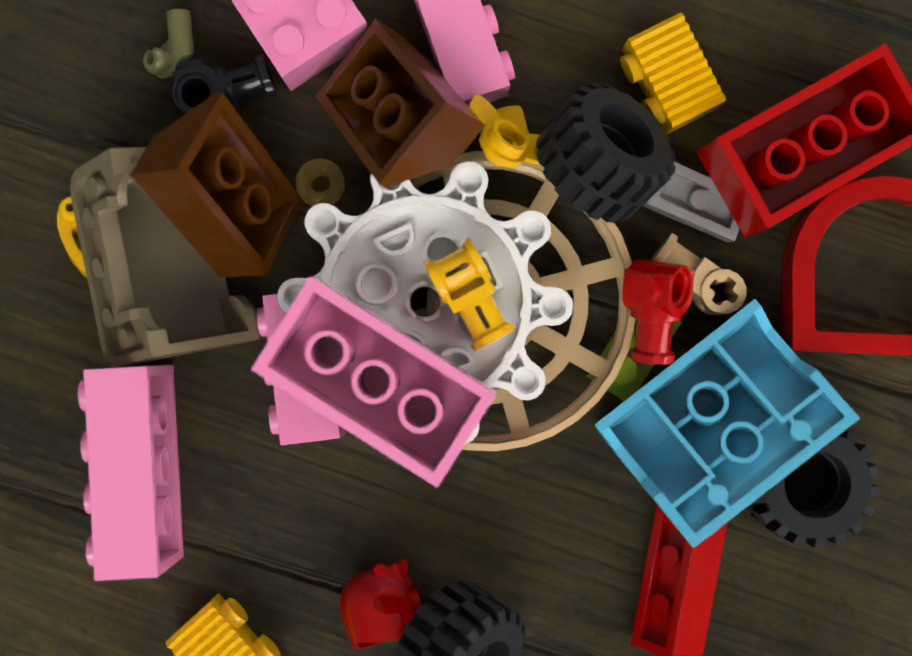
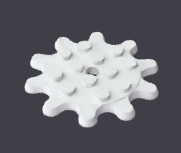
[277,161,573,444]

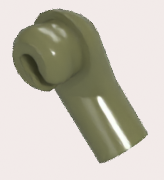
[143,9,194,78]

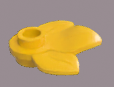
[469,94,541,168]

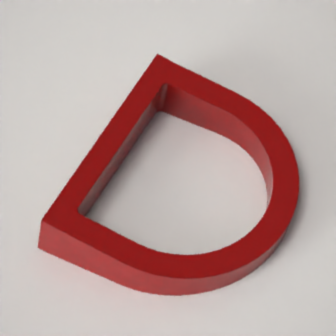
[779,176,912,356]

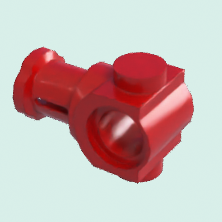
[622,259,694,364]

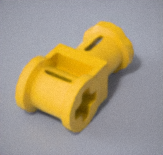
[423,238,516,352]

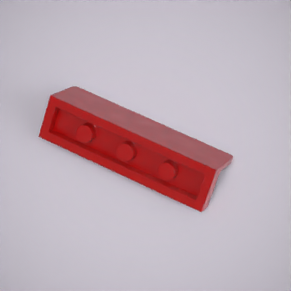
[630,505,728,656]

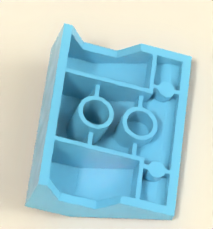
[595,299,860,549]

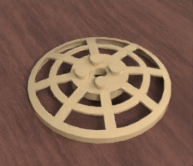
[368,151,636,451]

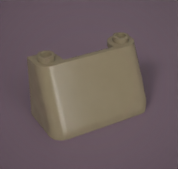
[70,147,260,367]

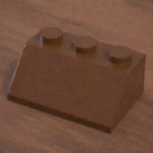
[315,18,485,188]
[130,93,303,277]

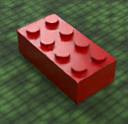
[696,43,912,237]

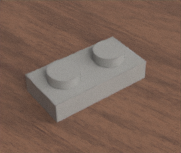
[643,162,739,243]

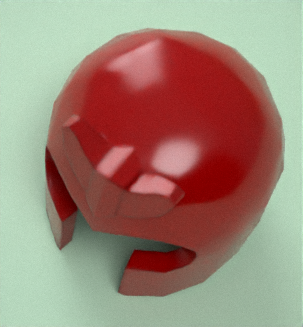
[339,558,421,650]

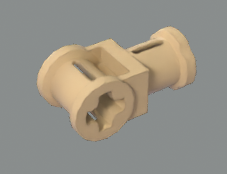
[650,232,747,316]

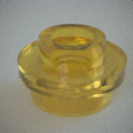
[296,159,345,207]

